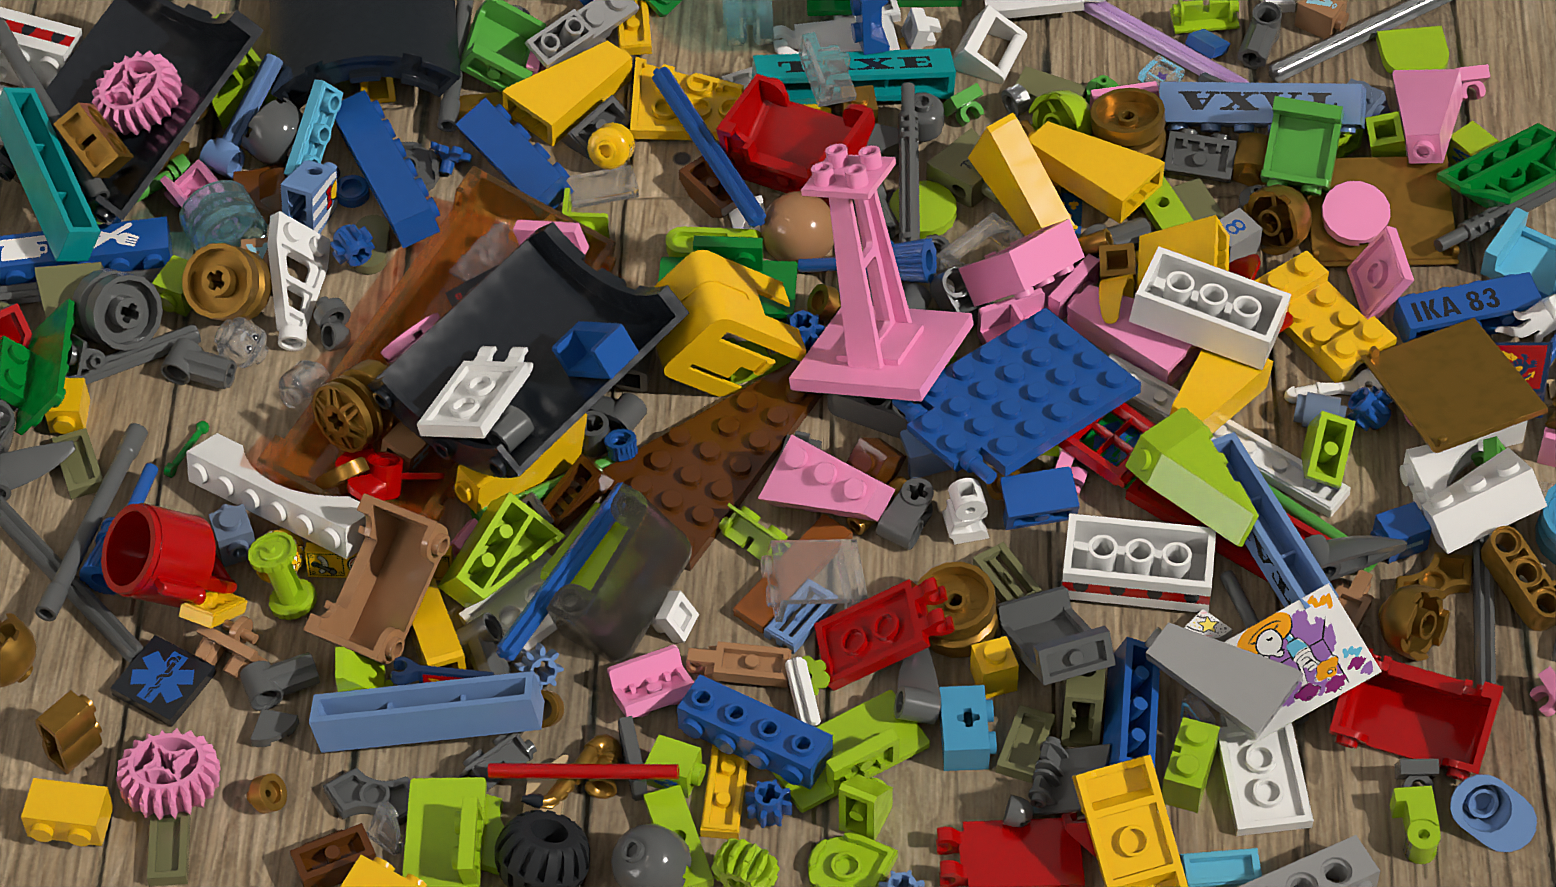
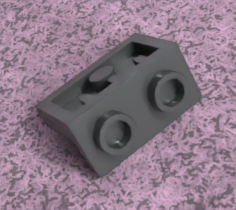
[1164,128,1237,183]

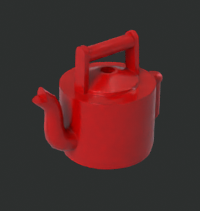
[101,503,237,608]

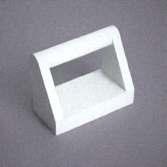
[952,5,1027,84]

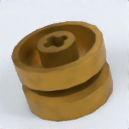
[1090,87,1166,159]
[182,243,272,323]
[917,562,999,658]

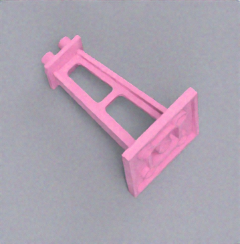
[789,144,974,402]

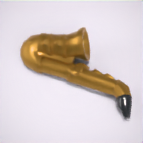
[521,734,622,809]

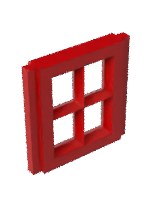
[1058,403,1156,488]

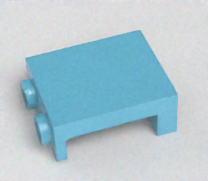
[1480,207,1556,299]

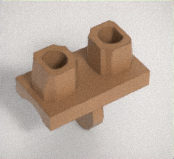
[194,616,267,681]

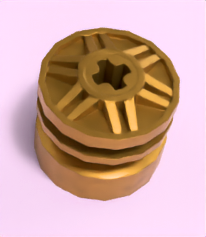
[312,359,400,453]

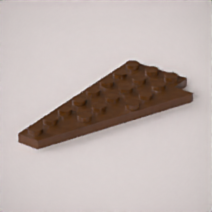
[589,352,824,571]

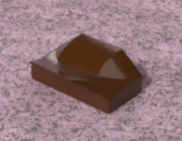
[679,155,737,218]
[233,164,287,226]
[290,823,376,887]

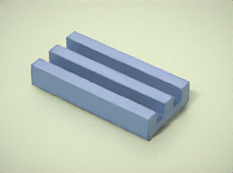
[764,580,837,654]

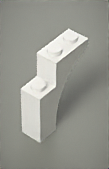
[1400,421,1528,522]

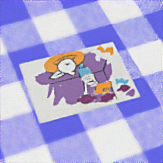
[1225,583,1382,744]

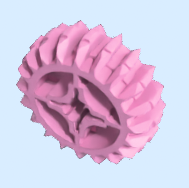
[92,51,183,136]
[116,728,221,820]

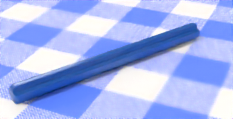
[652,66,766,228]
[496,482,633,662]

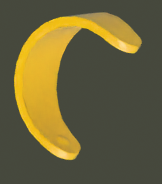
[1099,274,1134,324]

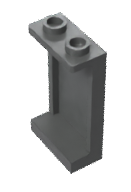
[996,586,1115,685]

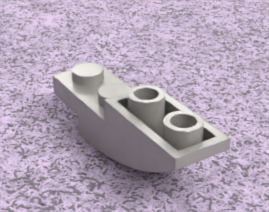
[525,0,640,68]

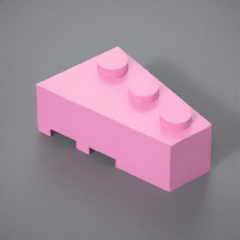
[958,219,1085,307]
[758,435,895,522]

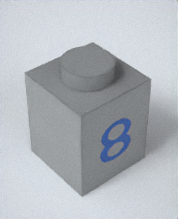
[1219,208,1262,263]

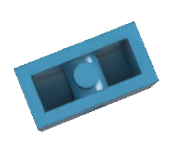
[939,685,997,771]

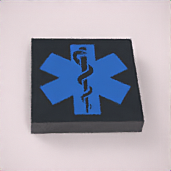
[110,635,216,727]

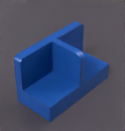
[1000,467,1080,530]

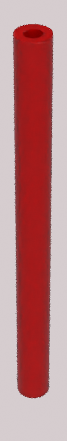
[488,763,680,780]

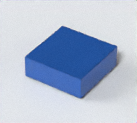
[1185,29,1231,59]

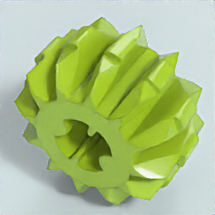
[711,838,780,887]

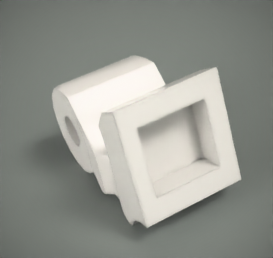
[942,478,989,545]

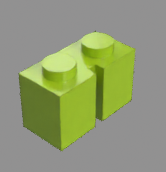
[1162,717,1220,813]

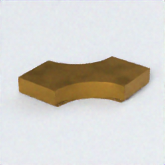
[1394,552,1472,596]

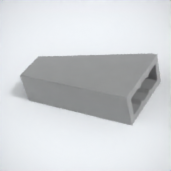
[1145,622,1303,739]

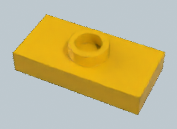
[179,591,248,629]

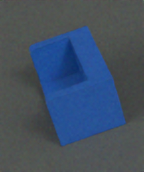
[552,321,639,379]

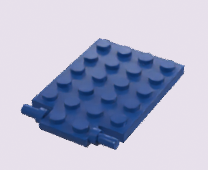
[892,307,1141,484]

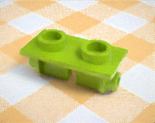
[1169,0,1240,34]
[719,503,790,566]

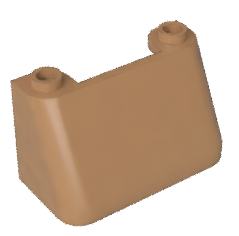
[303,493,450,664]

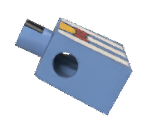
[281,160,340,234]

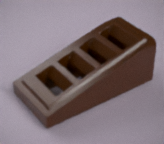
[542,454,615,532]

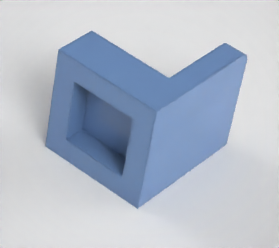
[900,429,951,479]

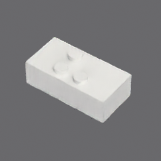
[1129,246,1292,370]

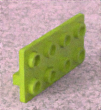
[772,690,930,813]
[402,777,487,887]

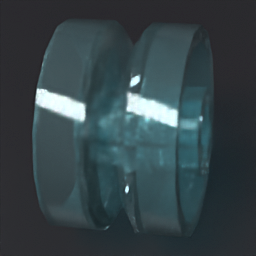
[722,0,773,46]
[179,180,267,251]

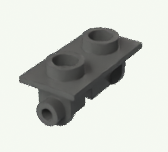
[67,333,106,376]
[458,732,537,792]

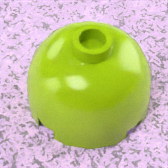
[1029,90,1093,136]

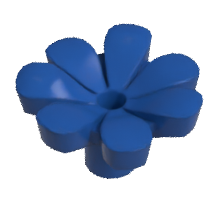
[430,141,473,175]

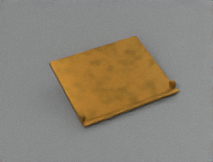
[1307,156,1460,267]
[1360,318,1548,453]

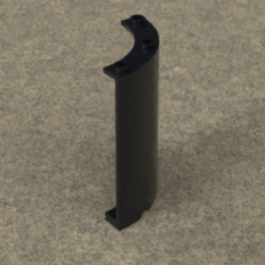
[0,0,264,225]
[269,0,461,109]
[367,222,689,478]

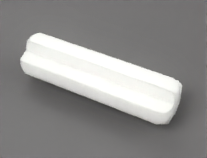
[785,657,821,727]

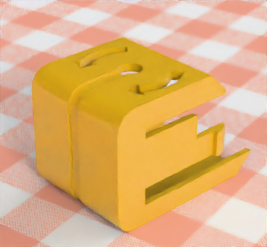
[654,250,806,397]

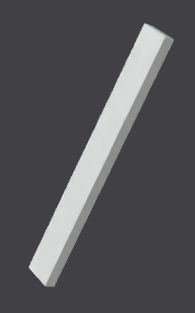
[1108,353,1351,518]

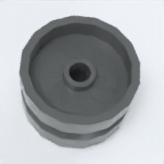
[72,268,163,351]

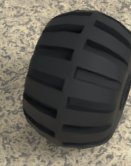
[495,810,590,887]

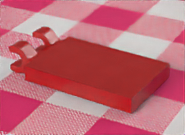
[814,577,955,691]
[936,818,1085,887]

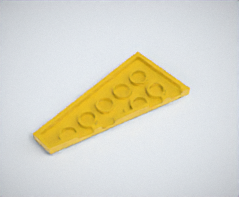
[630,57,832,141]

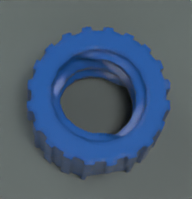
[604,428,638,462]

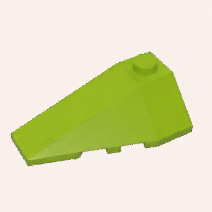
[1125,408,1259,547]

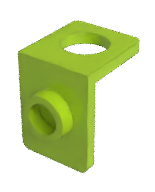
[562,187,610,239]

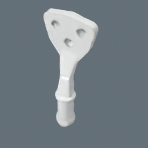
[1284,368,1393,404]

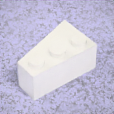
[1421,448,1547,554]

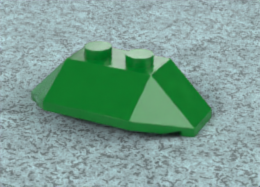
[1437,123,1556,208]

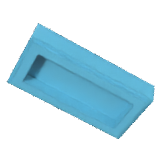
[1180,848,1262,887]

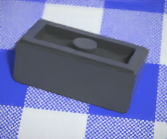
[561,95,631,159]

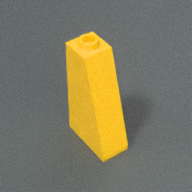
[502,40,632,147]
[968,113,1075,236]
[1027,121,1165,224]
[1170,348,1273,434]
[455,413,587,514]
[409,576,466,669]

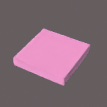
[1347,226,1414,319]

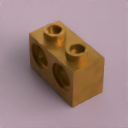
[53,103,134,178]

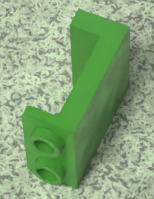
[460,0,546,92]
[1260,96,1344,196]

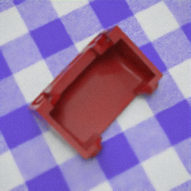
[716,73,875,207]
[1329,647,1504,781]

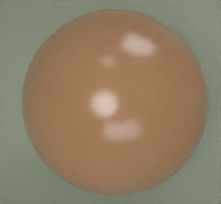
[760,191,834,263]

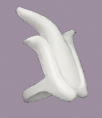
[1495,294,1556,342]

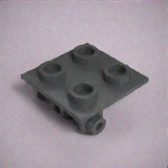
[1028,737,1112,816]

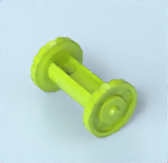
[248,532,318,620]

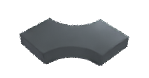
[323,768,410,828]

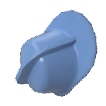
[1450,774,1537,852]

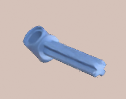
[199,54,283,179]

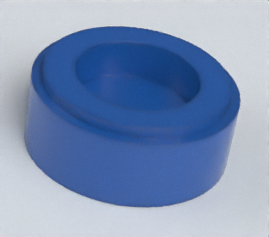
[337,175,370,208]

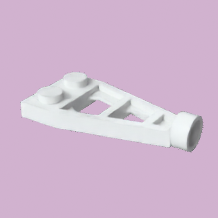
[267,211,330,351]

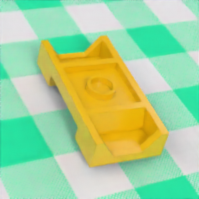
[1254,250,1397,383]
[1072,755,1188,887]

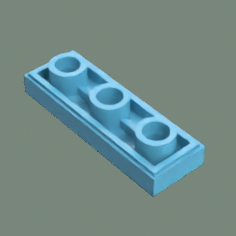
[284,79,343,176]

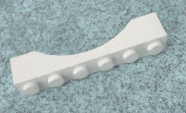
[186,433,366,559]

